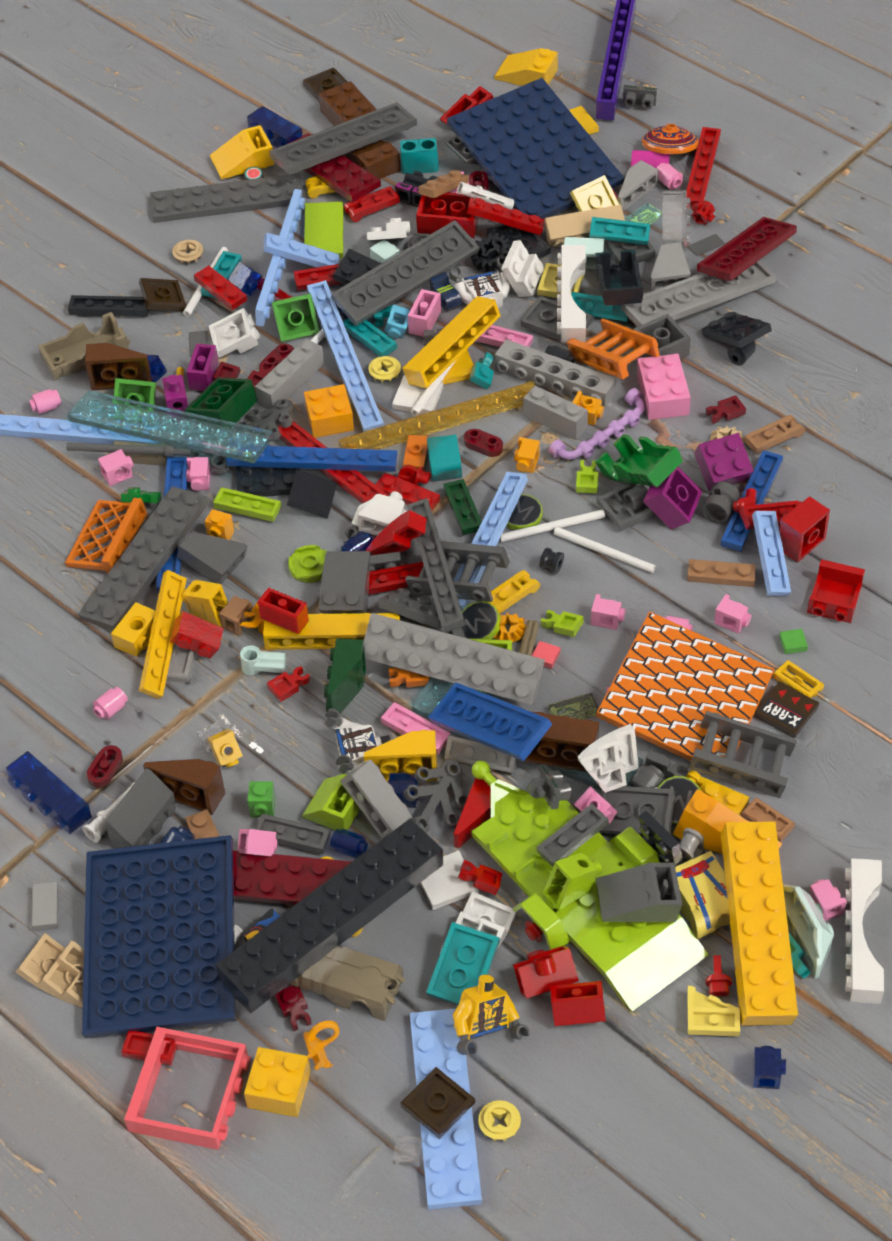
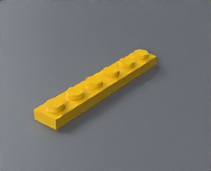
[139,570,187,699]

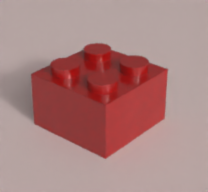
[779,496,830,563]

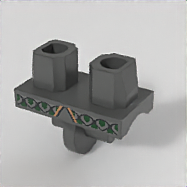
[623,82,657,109]
[527,764,571,809]

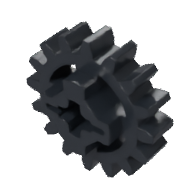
[471,233,512,272]

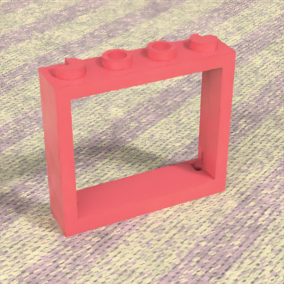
[124,1027,251,1150]

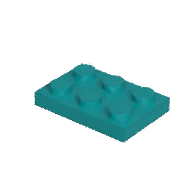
[426,922,500,1005]

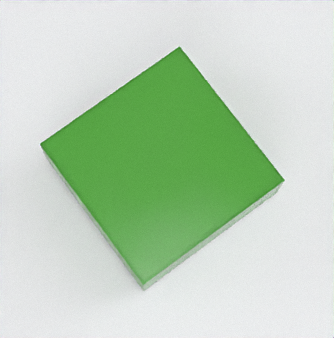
[779,629,808,654]

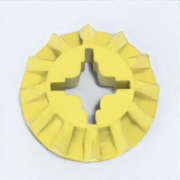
[368,356,401,383]
[478,1100,521,1141]

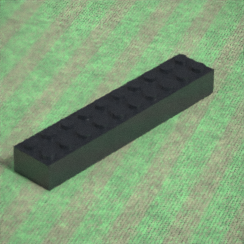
[216,818,443,1014]

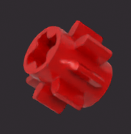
[691,200,716,225]

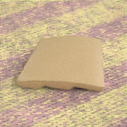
[15,933,84,1008]

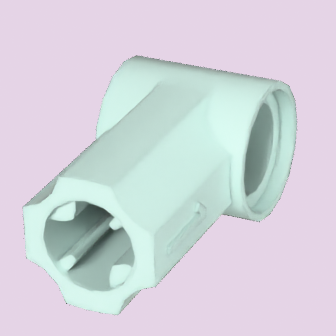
[240,646,286,676]

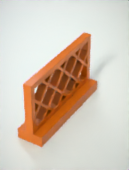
[65,498,148,574]

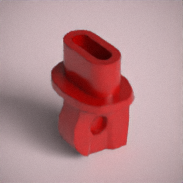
[398,465,431,485]
[705,955,732,997]

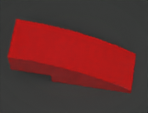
[440,86,494,126]
[366,510,427,556]

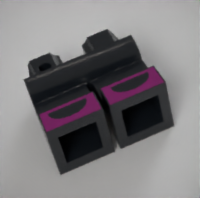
[395,170,438,207]

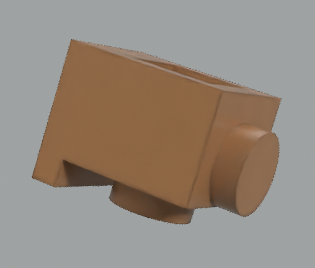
[219,595,253,636]

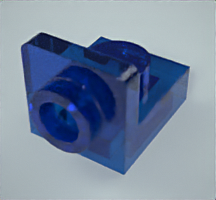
[147,355,167,382]

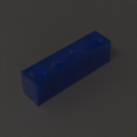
[6,751,92,834]

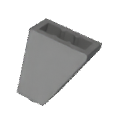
[650,242,691,292]

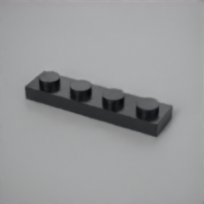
[68,295,149,316]

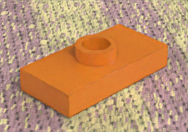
[403,435,429,471]

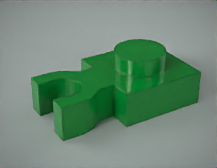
[121,487,161,503]

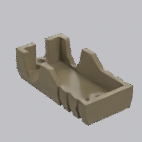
[38,312,131,381]
[290,946,405,1021]

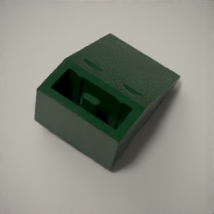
[324,639,366,714]

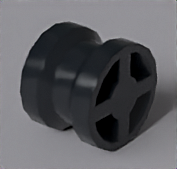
[539,547,564,574]

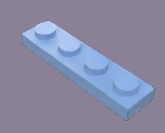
[264,232,339,267]
[752,511,791,596]

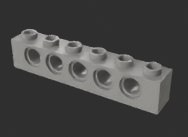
[495,339,617,409]

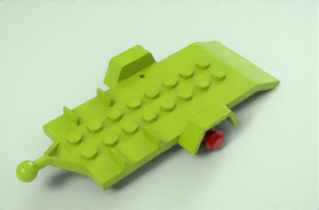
[471,761,708,1012]

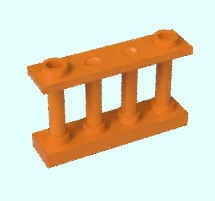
[567,319,660,380]

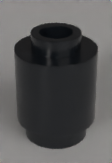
[728,341,756,365]
[545,345,575,363]

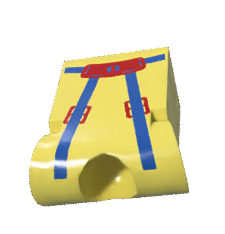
[675,851,730,939]

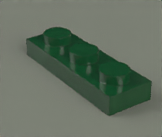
[443,479,482,535]

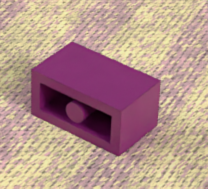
[187,343,219,391]

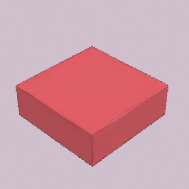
[532,641,561,669]

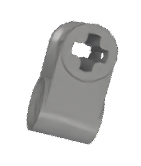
[679,828,705,863]

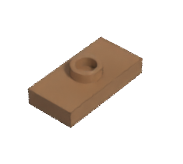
[741,797,795,842]

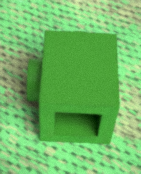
[247,781,276,817]

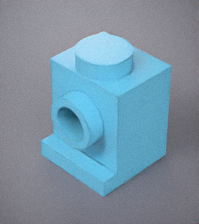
[384,304,410,339]

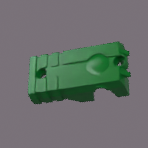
[595,434,683,487]

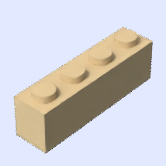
[544,204,625,248]

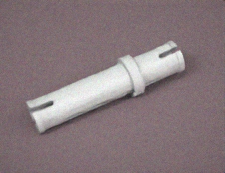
[457,182,514,210]

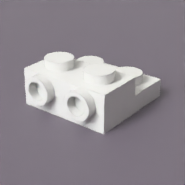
[367,218,410,240]
[501,240,544,297]
[209,308,260,358]

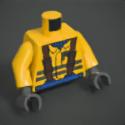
[453,975,530,1055]

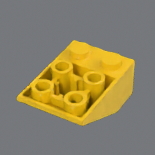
[210,125,275,180]

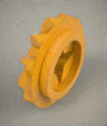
[494,611,526,642]

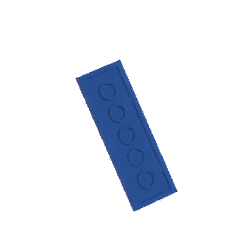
[428,682,552,762]

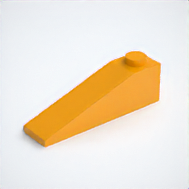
[673,789,782,854]

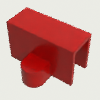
[513,945,579,999]

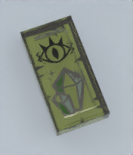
[548,692,599,720]

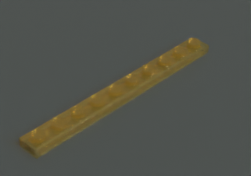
[339,381,535,450]

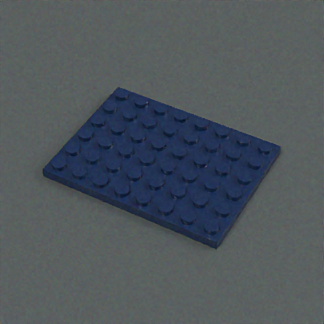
[447,78,625,219]
[82,835,236,1038]

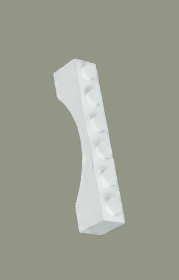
[557,245,586,343]
[844,858,884,1004]

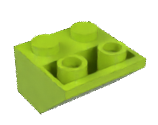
[302,774,360,834]

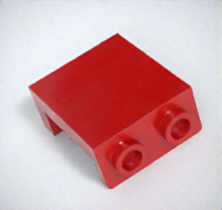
[807,559,865,623]

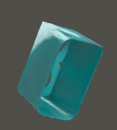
[400,138,439,174]
[427,434,462,482]

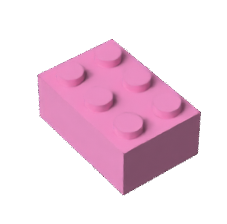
[637,354,691,420]

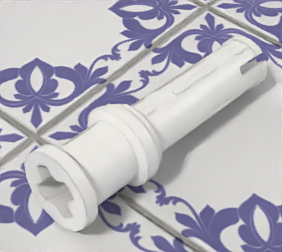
[82,782,135,843]

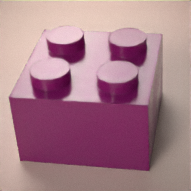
[694,433,754,492]
[643,467,702,529]

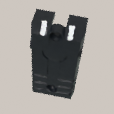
[595,250,643,306]

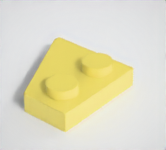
[687,986,740,1036]

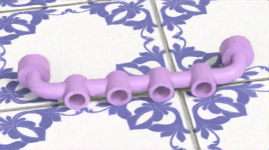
[548,388,645,460]

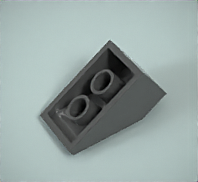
[319,551,370,614]

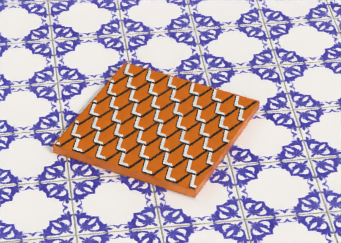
[595,611,775,761]

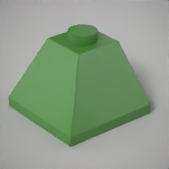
[271,294,320,342]
[112,378,156,424]

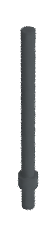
[66,442,192,457]

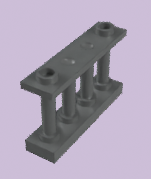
[405,541,510,602]
[689,711,797,798]

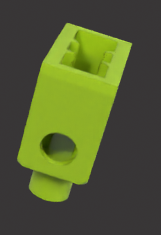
[543,853,602,910]

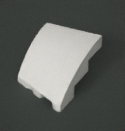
[578,724,639,793]
[440,891,518,953]

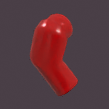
[733,488,757,513]

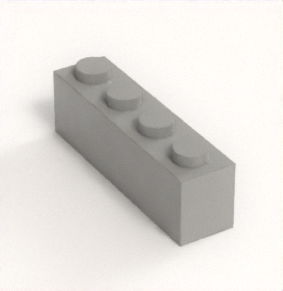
[255,339,324,409]

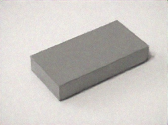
[166,643,196,683]
[32,882,59,931]

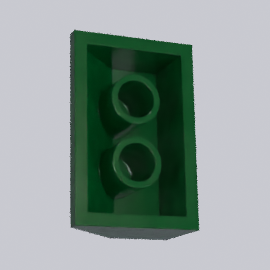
[185,377,258,434]

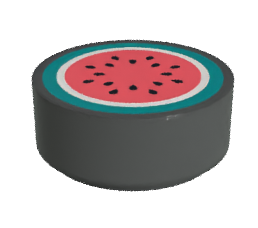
[244,167,264,180]

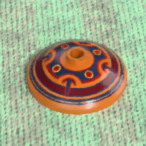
[642,123,698,154]

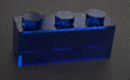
[247,106,303,148]

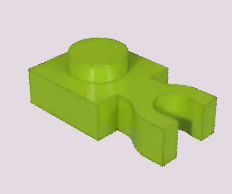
[576,460,598,493]
[540,610,584,637]

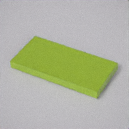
[304,201,344,258]

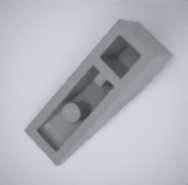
[618,160,658,211]

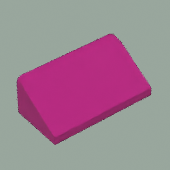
[631,150,670,168]

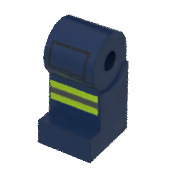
[430,272,462,311]

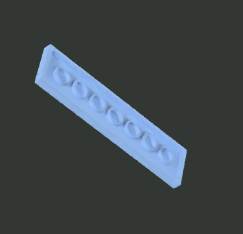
[410,1008,482,1210]

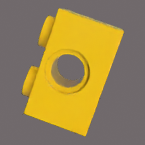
[111,602,155,657]

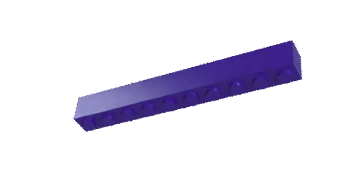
[596,0,636,120]

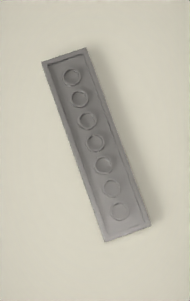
[621,260,776,327]
[364,613,545,705]

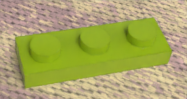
[213,487,281,522]

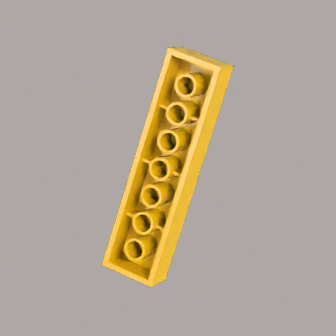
[721,822,798,1026]

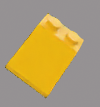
[494,48,558,86]
[364,730,438,783]

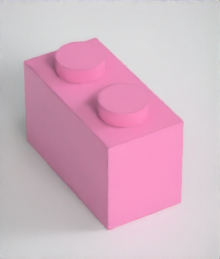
[408,289,441,337]

